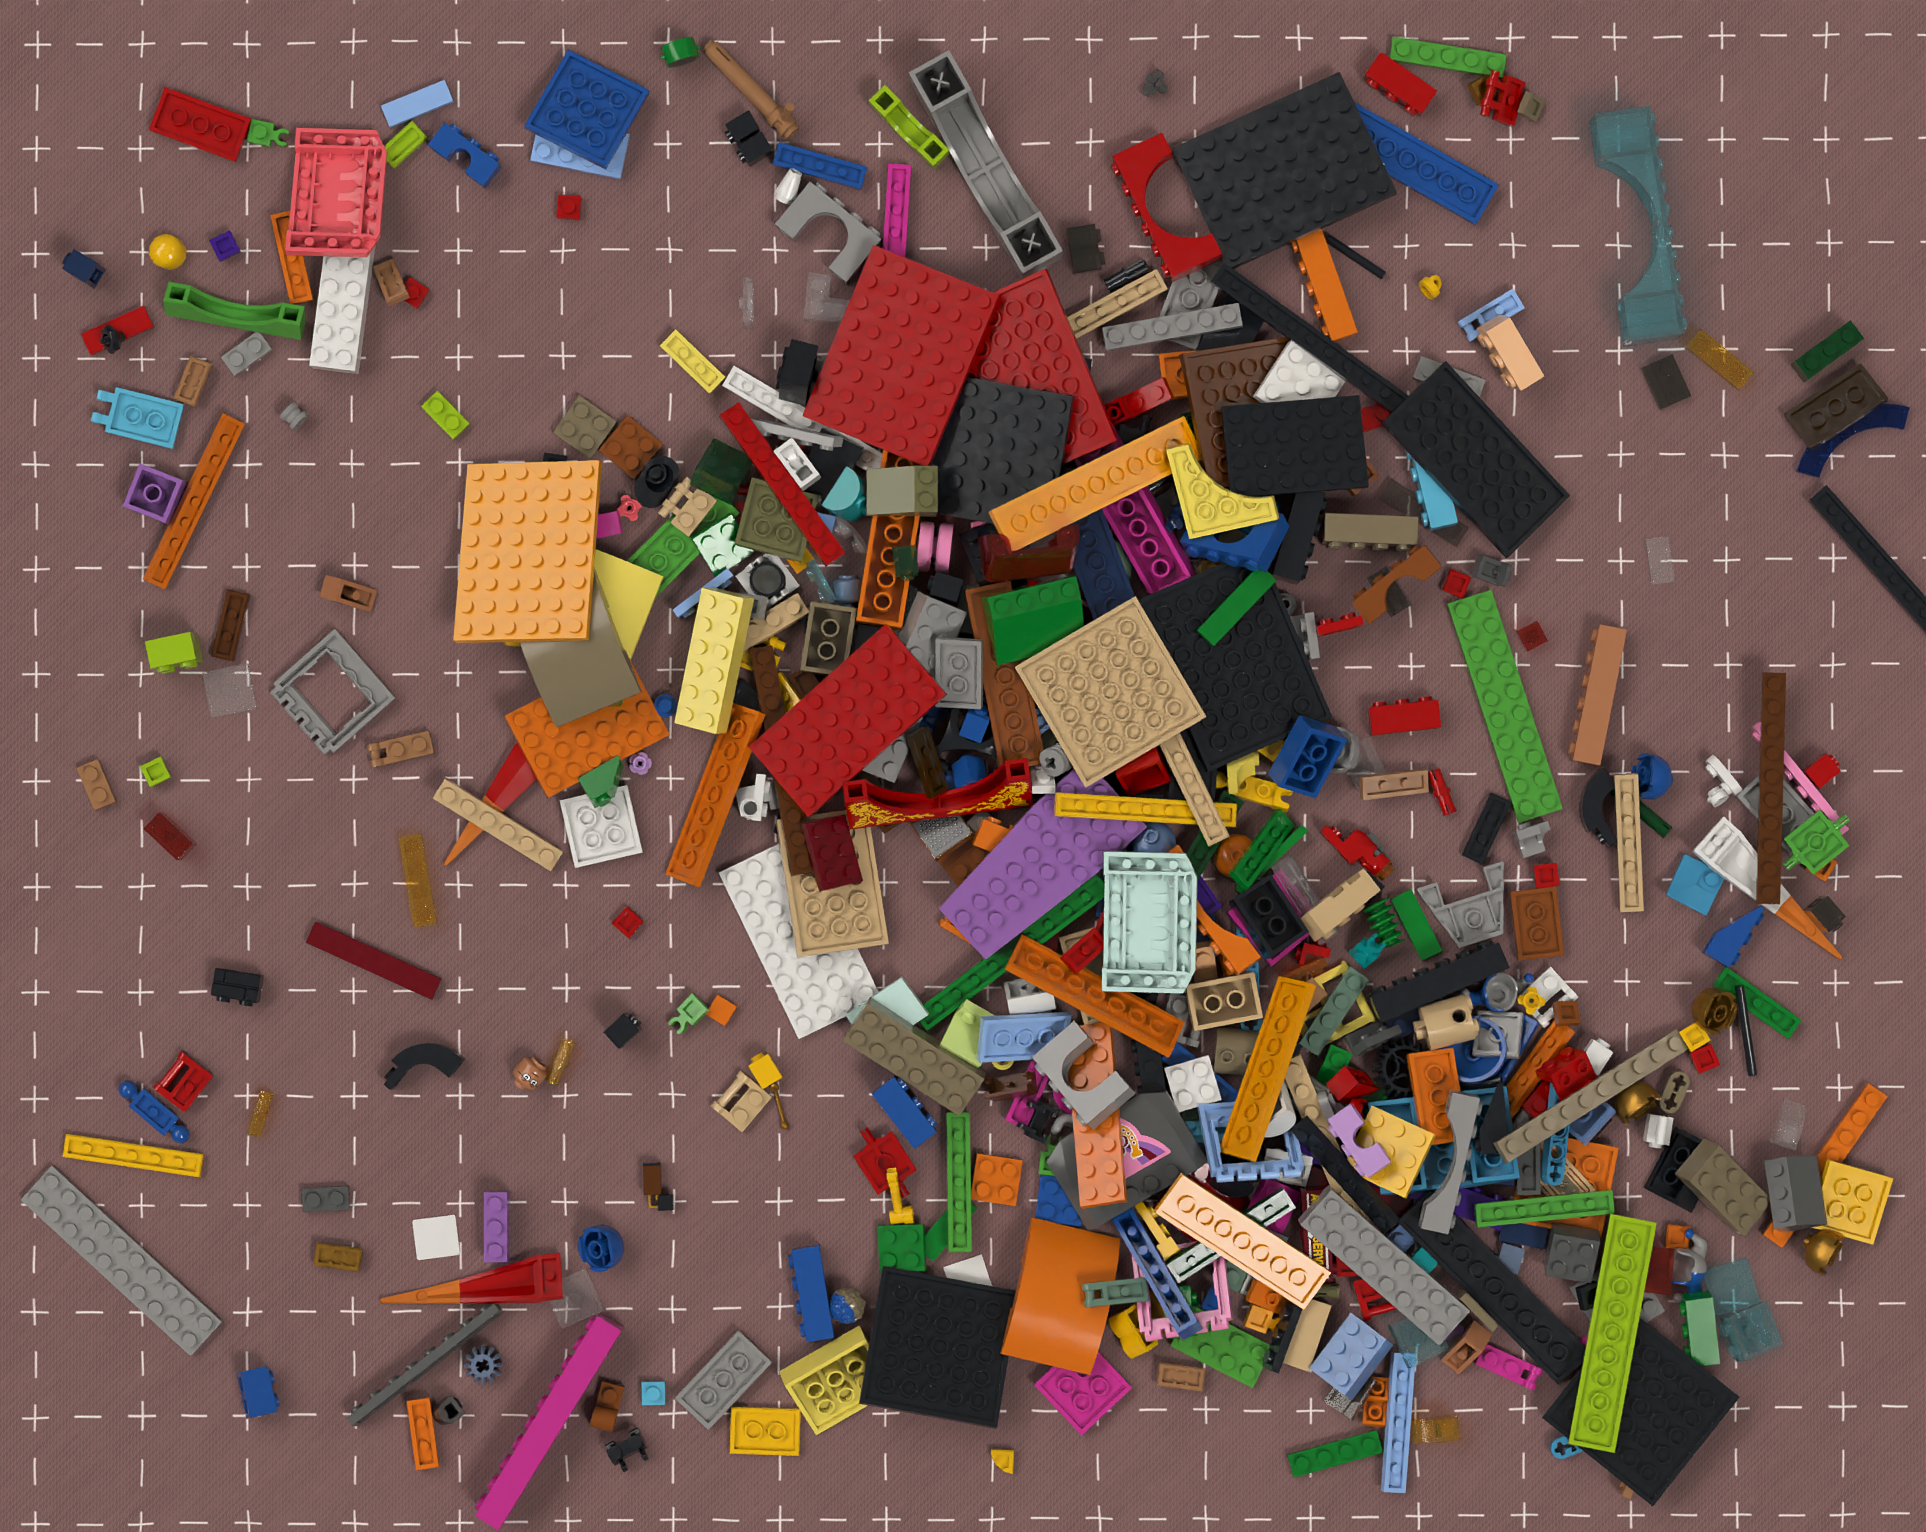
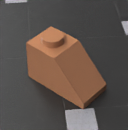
[319,575,377,612]
[1441,1320,1493,1374]

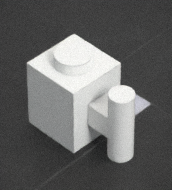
[736,781,778,820]
[1643,1113,1673,1149]

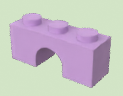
[1328,1104,1393,1178]

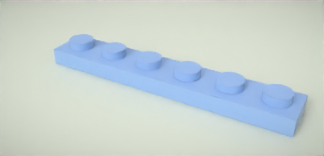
[1381,1352,1416,1493]

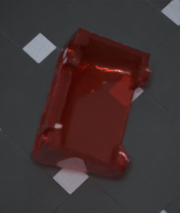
[978,524,1080,582]

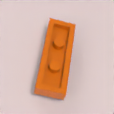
[406,1397,440,1470]

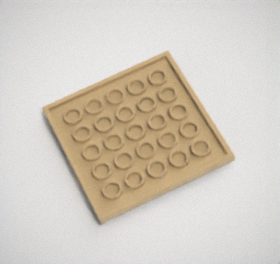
[1015,596,1206,788]

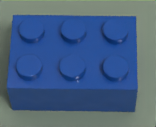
[1268,715,1348,798]
[872,1076,937,1149]

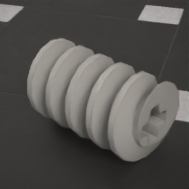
[1039,743,1074,777]

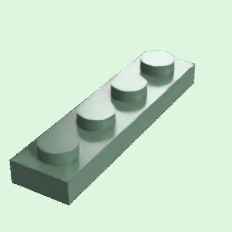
[1298,966,1369,1056]

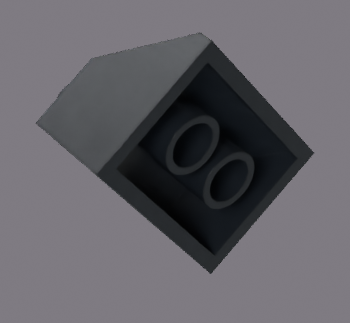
[1644,1127,1702,1213]

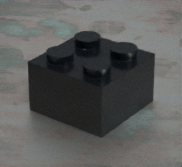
[776,339,818,406]

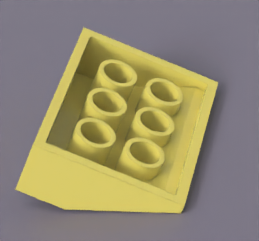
[779,1325,869,1435]

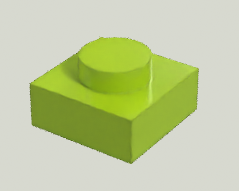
[140,756,172,787]

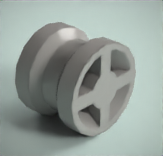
[279,402,309,431]

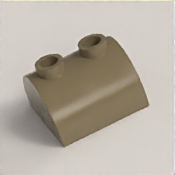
[1213,1027,1259,1076]

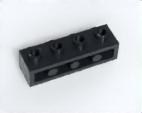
[1130,1039,1166,1094]

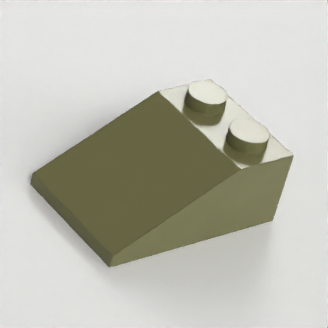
[866,466,938,517]

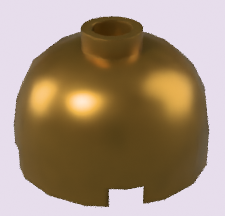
[1691,987,1738,1035]
[1614,1082,1662,1125]
[1802,1230,1846,1276]

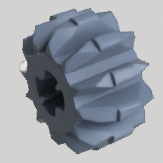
[464,1345,504,1385]

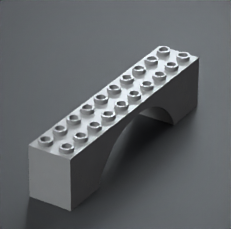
[909,50,1063,279]

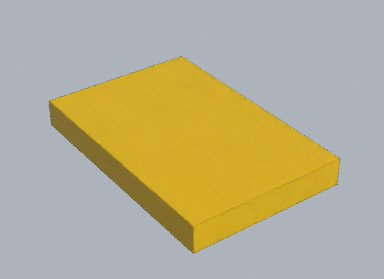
[730,1406,801,1456]

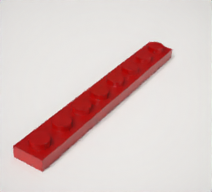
[719,402,845,567]

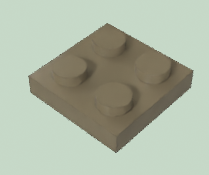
[553,395,617,459]

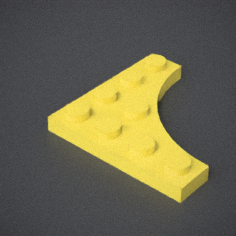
[1166,443,1279,539]

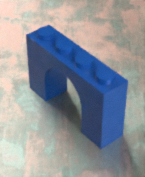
[1180,513,1290,572]

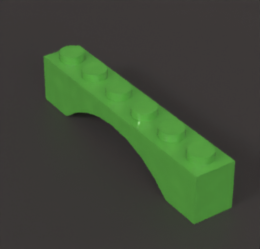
[163,282,306,340]

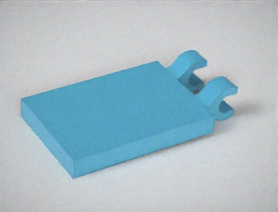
[91,387,184,449]

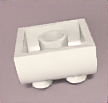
[1003,979,1056,1015]
[1265,1080,1296,1137]

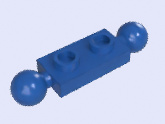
[118,1080,190,1144]

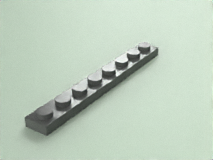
[347,1304,504,1426]

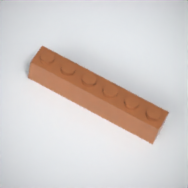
[1568,624,1627,766]

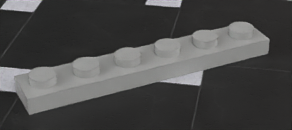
[1102,303,1243,351]

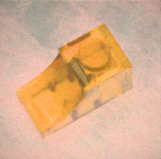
[1410,1414,1461,1444]

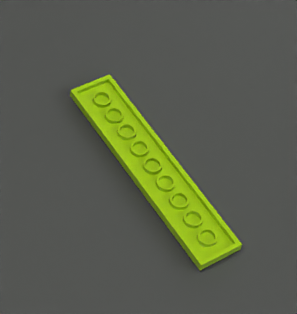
[1568,1214,1657,1453]

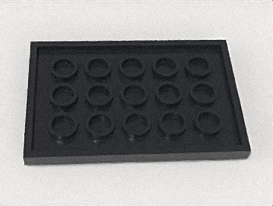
[1221,395,1369,497]

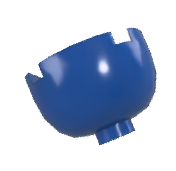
[1631,753,1673,800]
[578,1224,624,1272]

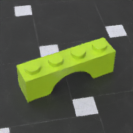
[868,85,950,170]

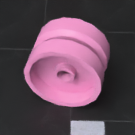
[915,521,954,574]

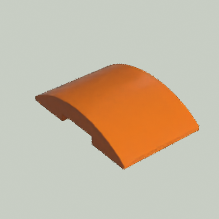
[1000,1217,1120,1375]

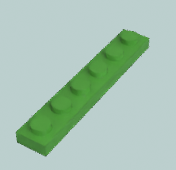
[946,1112,972,1252]
[1474,1190,1615,1227]

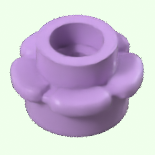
[629,752,652,775]

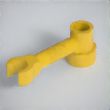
[886,1168,915,1225]

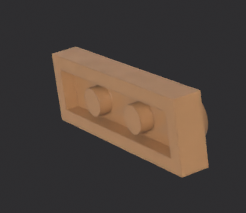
[1359,768,1429,800]

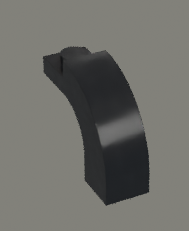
[383,1043,466,1090]

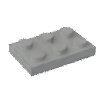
[935,637,983,709]

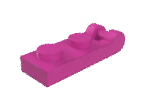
[1474,1344,1543,1391]

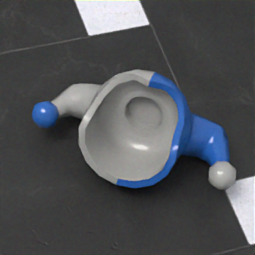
[1460,973,1534,1012]
[1668,1229,1708,1303]

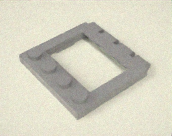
[270,629,396,755]

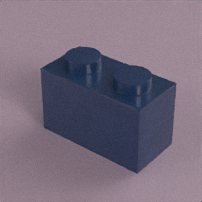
[62,249,106,289]

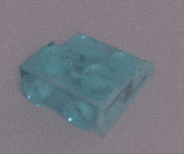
[1719,1301,1783,1362]

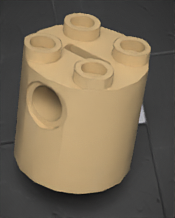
[1413,995,1480,1051]

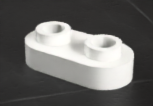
[1705,755,1742,796]

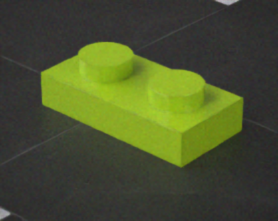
[421,391,470,440]

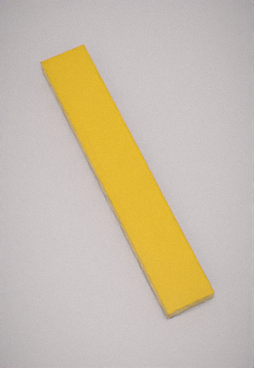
[62,1134,204,1177]

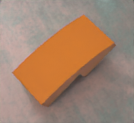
[1362,1376,1389,1428]

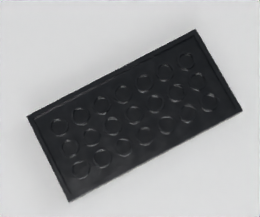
[1381,361,1570,558]

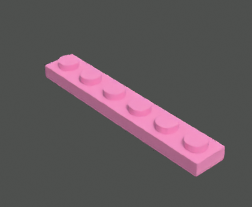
[1751,722,1849,835]

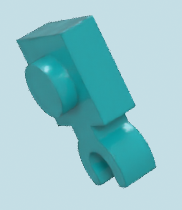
[1348,933,1386,969]

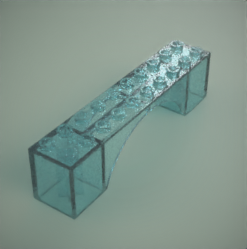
[1589,106,1687,347]

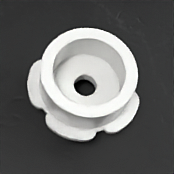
[1707,786,1729,807]

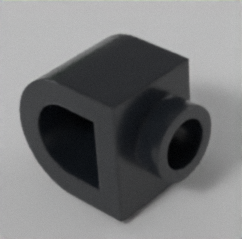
[433,1396,465,1425]

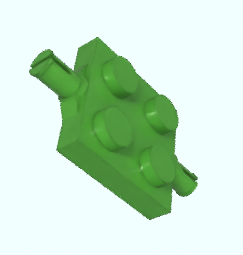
[1783,810,1850,875]

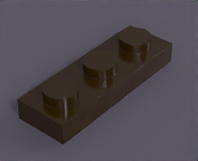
[906,725,949,798]

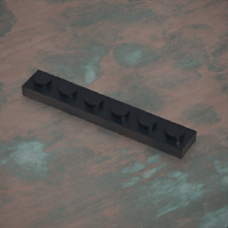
[1290,1116,1400,1233]

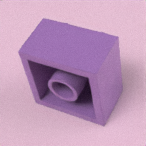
[123,464,187,525]

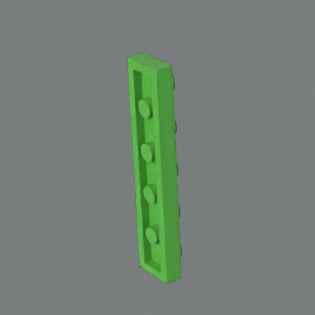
[1390,37,1507,79]

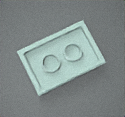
[845,976,929,1025]

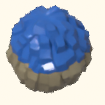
[829,1288,866,1324]

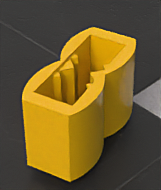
[1109,1304,1158,1359]

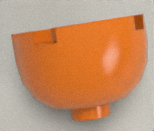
[1212,833,1253,879]

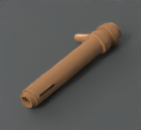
[703,40,800,140]

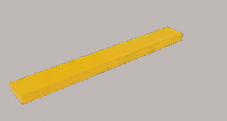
[1054,793,1237,827]

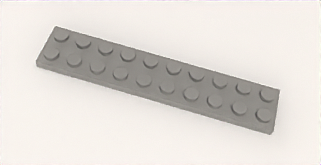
[21,1165,223,1356]

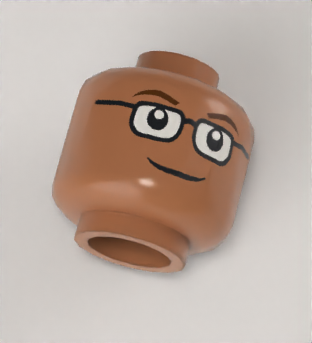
[513,1056,547,1091]

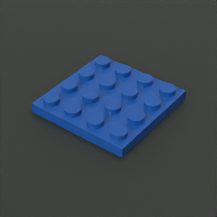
[524,50,649,170]

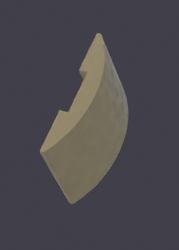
[520,567,642,728]

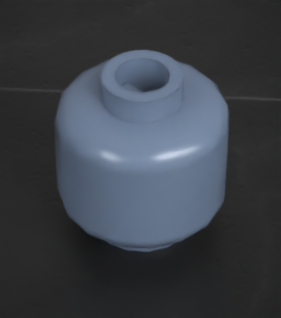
[833,575,862,608]

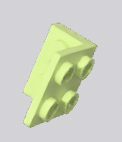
[940,999,995,1068]

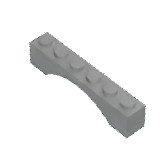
[1418,1089,1482,1234]

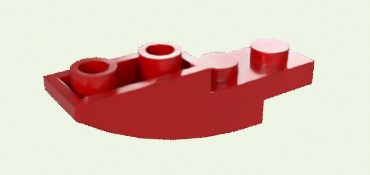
[1104,377,1174,427]

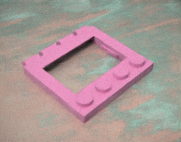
[1132,1241,1233,1341]

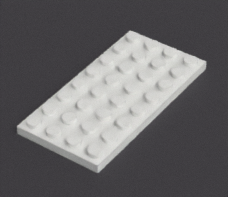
[719,844,879,1039]

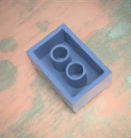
[1309,1313,1393,1400]

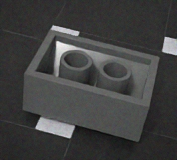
[1764,1156,1827,1232]

